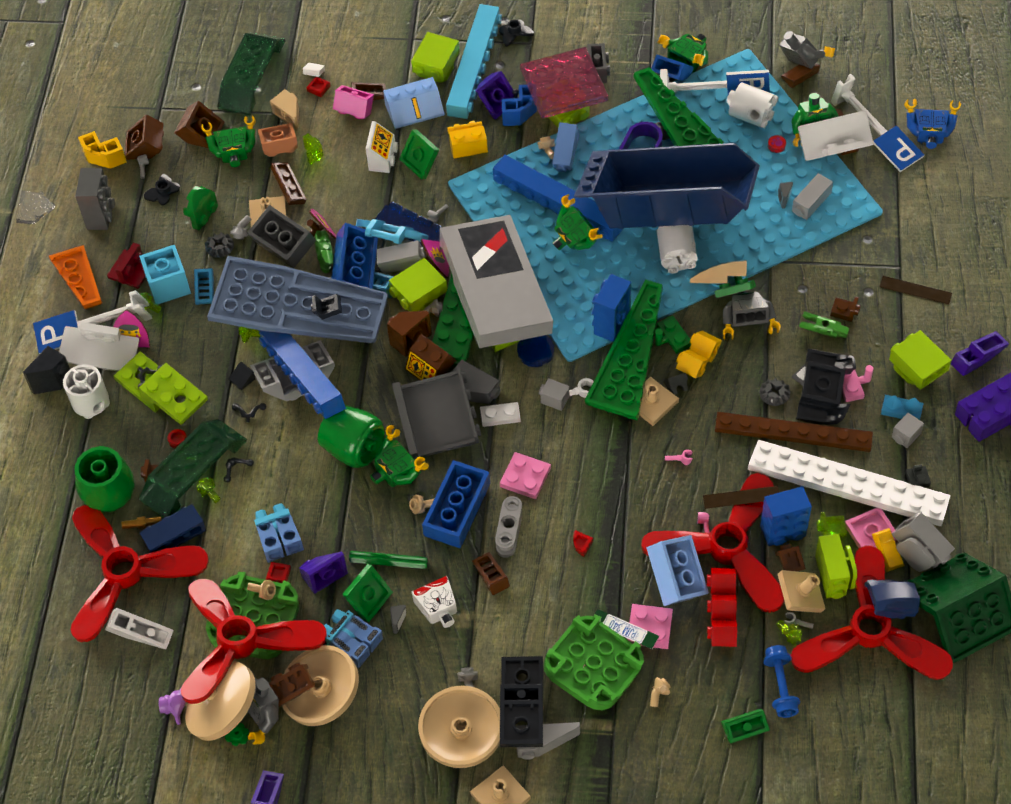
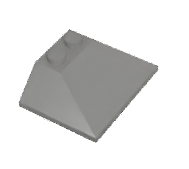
[250,340,335,401]

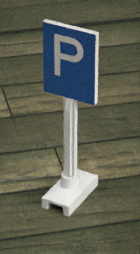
[660,69,770,95]
[831,74,924,172]
[33,290,152,354]

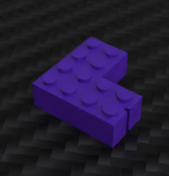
[955,373,1011,442]

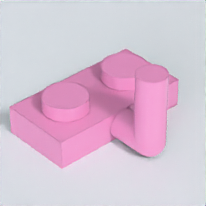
[842,365,873,402]

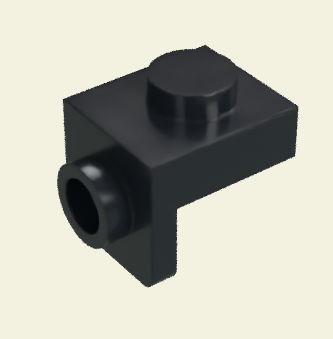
[311,294,342,320]

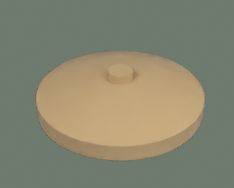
[282,645,359,726]
[185,661,255,741]
[418,686,500,768]

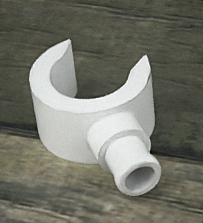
[569,378,594,398]

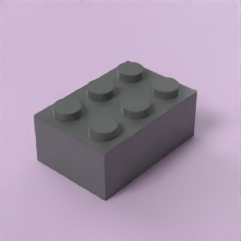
[75,168,115,230]
[247,205,316,269]

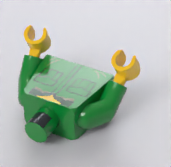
[657,34,708,73]
[791,93,839,147]
[202,116,256,167]
[552,194,603,251]
[370,425,429,487]

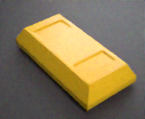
[871,528,905,572]

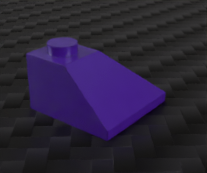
[475,71,518,120]
[299,551,348,594]

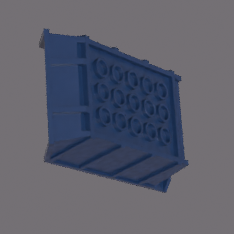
[574,143,760,229]

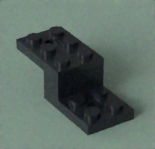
[500,656,543,747]

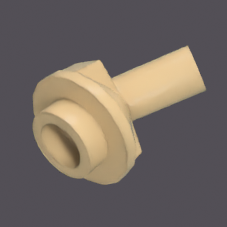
[537,136,555,159]
[409,495,435,514]
[247,580,276,600]
[650,677,671,707]

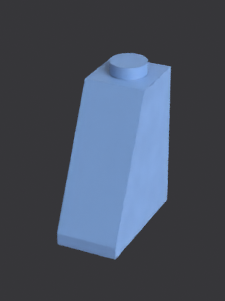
[552,122,580,172]

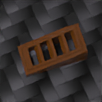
[350,82,386,100]
[472,552,510,595]

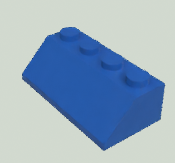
[331,223,378,289]

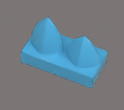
[881,395,923,420]

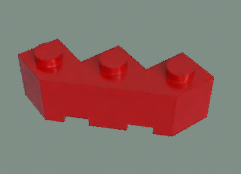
[706,568,737,647]

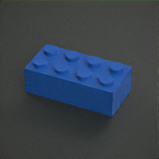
[422,460,490,549]

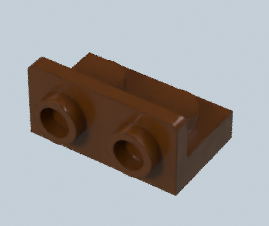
[269,663,315,707]

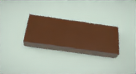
[270,162,307,205]

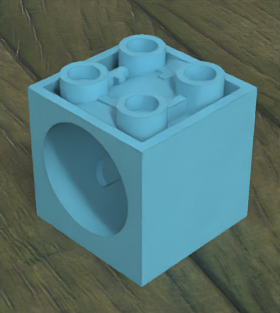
[139,245,191,305]

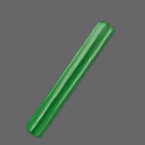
[349,551,428,569]

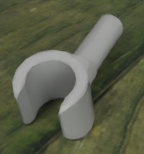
[137,154,149,179]
[427,204,448,223]
[784,612,814,629]

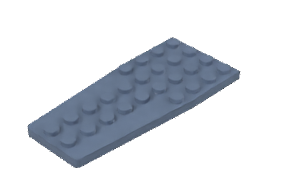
[207,256,388,343]

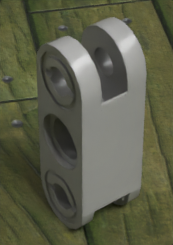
[495,496,523,558]

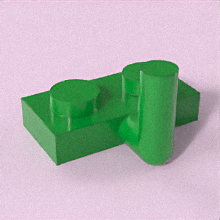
[714,276,756,298]
[655,315,691,354]

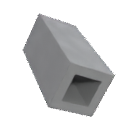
[792,173,833,220]
[377,240,427,274]

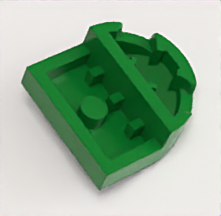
[183,186,218,231]

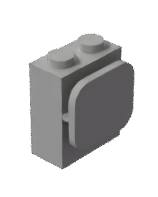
[892,512,955,572]

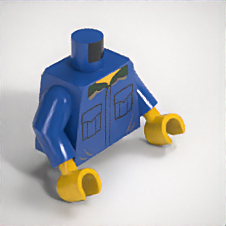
[905,99,961,149]

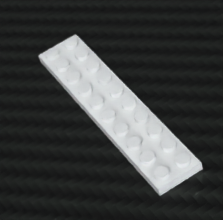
[748,440,950,526]

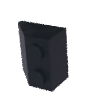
[23,346,70,394]

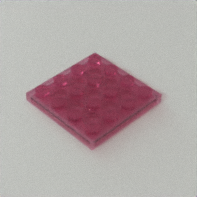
[520,47,608,118]

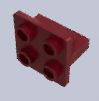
[107,242,146,289]

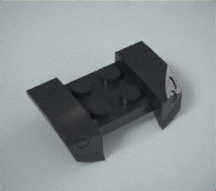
[796,348,856,425]

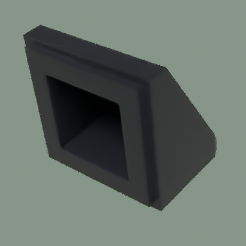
[228,362,255,391]

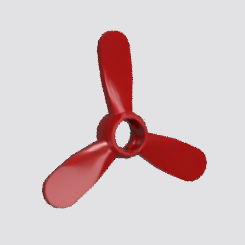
[641,473,784,613]
[70,505,209,642]
[791,545,953,680]
[180,579,327,704]

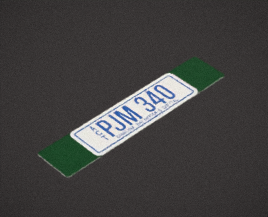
[593,609,659,649]

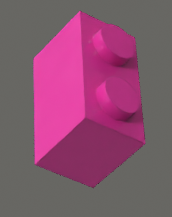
[333,85,374,119]

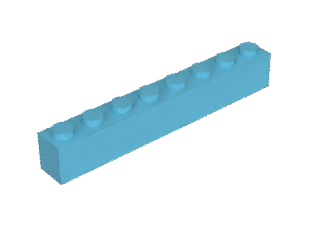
[446,4,502,119]

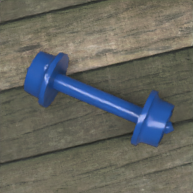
[763,645,800,718]

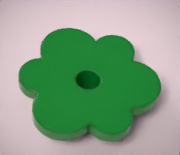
[225,723,249,746]

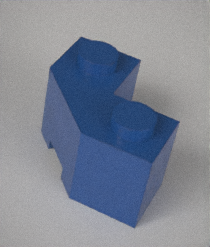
[502,84,537,126]

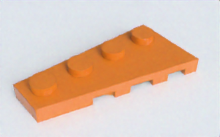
[49,245,102,309]

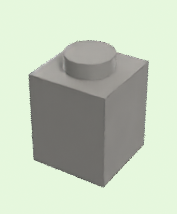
[539,378,570,411]
[892,413,924,448]

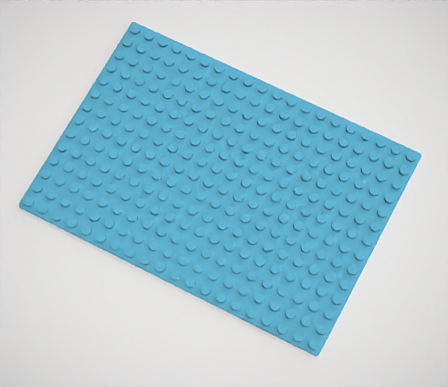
[448,49,883,362]

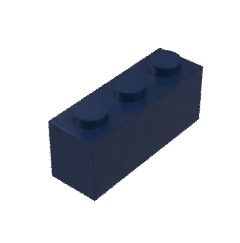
[139,504,206,553]

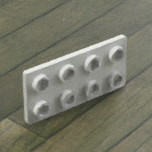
[798,110,873,161]
[59,322,139,371]

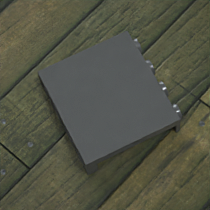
[392,366,481,460]

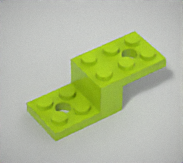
[114,351,208,425]

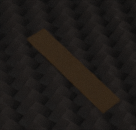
[880,276,952,304]
[703,486,779,509]

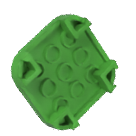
[206,572,300,659]
[544,614,644,710]

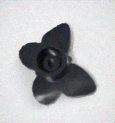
[499,20,534,47]
[144,174,180,206]

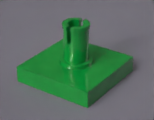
[399,129,439,179]
[342,564,393,622]

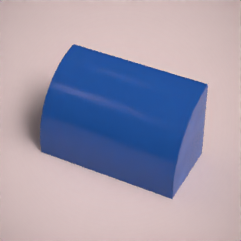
[651,54,694,81]

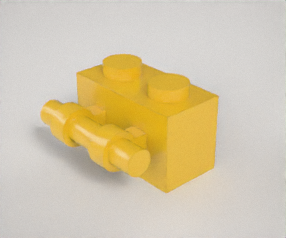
[447,121,488,159]

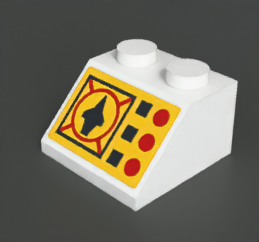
[366,121,398,173]

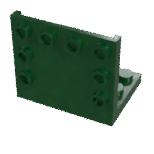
[907,552,1011,664]

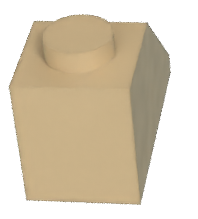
[270,89,299,129]

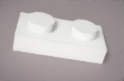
[480,402,521,427]

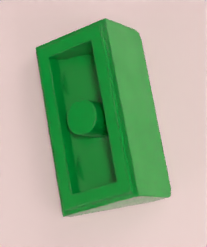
[721,709,770,743]

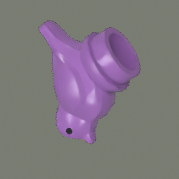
[159,689,186,725]

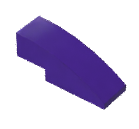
[951,331,1009,376]
[251,770,284,804]

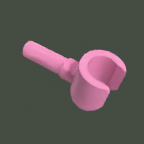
[665,450,693,465]
[697,512,710,533]

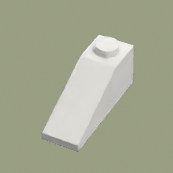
[105,608,174,650]

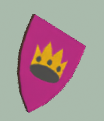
[307,209,336,239]
[420,239,449,278]
[113,309,150,348]

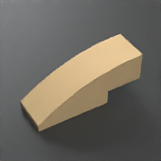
[690,260,747,283]

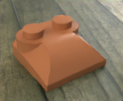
[258,123,298,157]

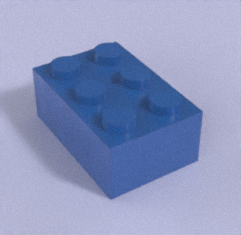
[592,274,631,342]
[760,486,812,546]

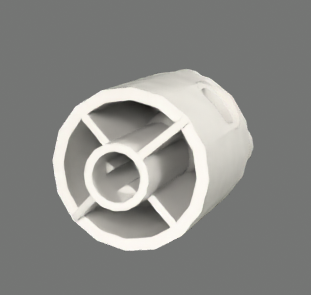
[726,82,779,129]
[657,225,698,274]
[63,364,110,419]

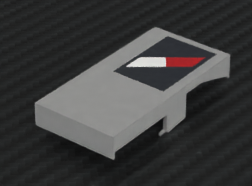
[440,215,553,348]

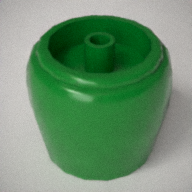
[317,405,385,468]
[75,446,135,513]

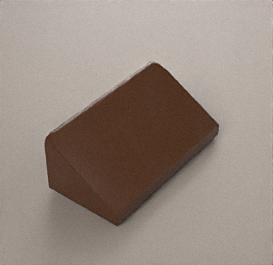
[781,63,820,88]

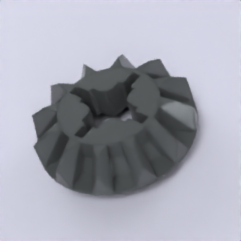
[205,232,234,257]
[759,378,791,406]

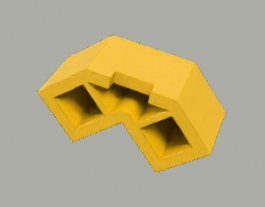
[78,131,127,169]
[676,331,722,379]

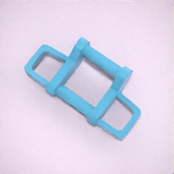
[356,219,429,244]

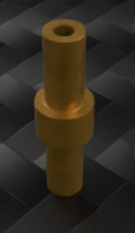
[121,516,162,529]

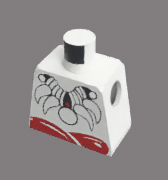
[412,576,457,628]

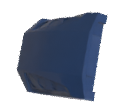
[864,580,920,619]

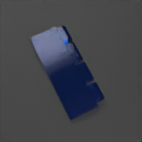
[375,201,443,247]

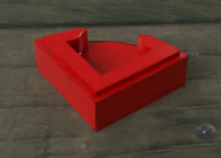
[573,530,593,557]

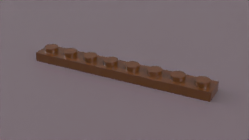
[715,412,873,452]

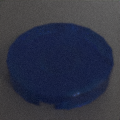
[517,335,554,367]

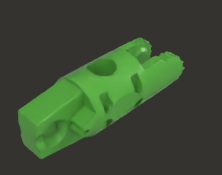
[315,230,334,273]
[799,311,849,338]

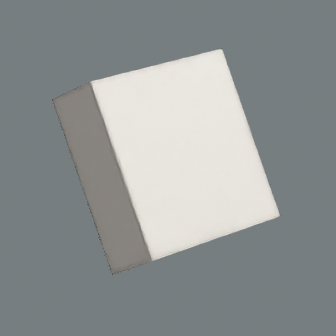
[303,63,325,77]

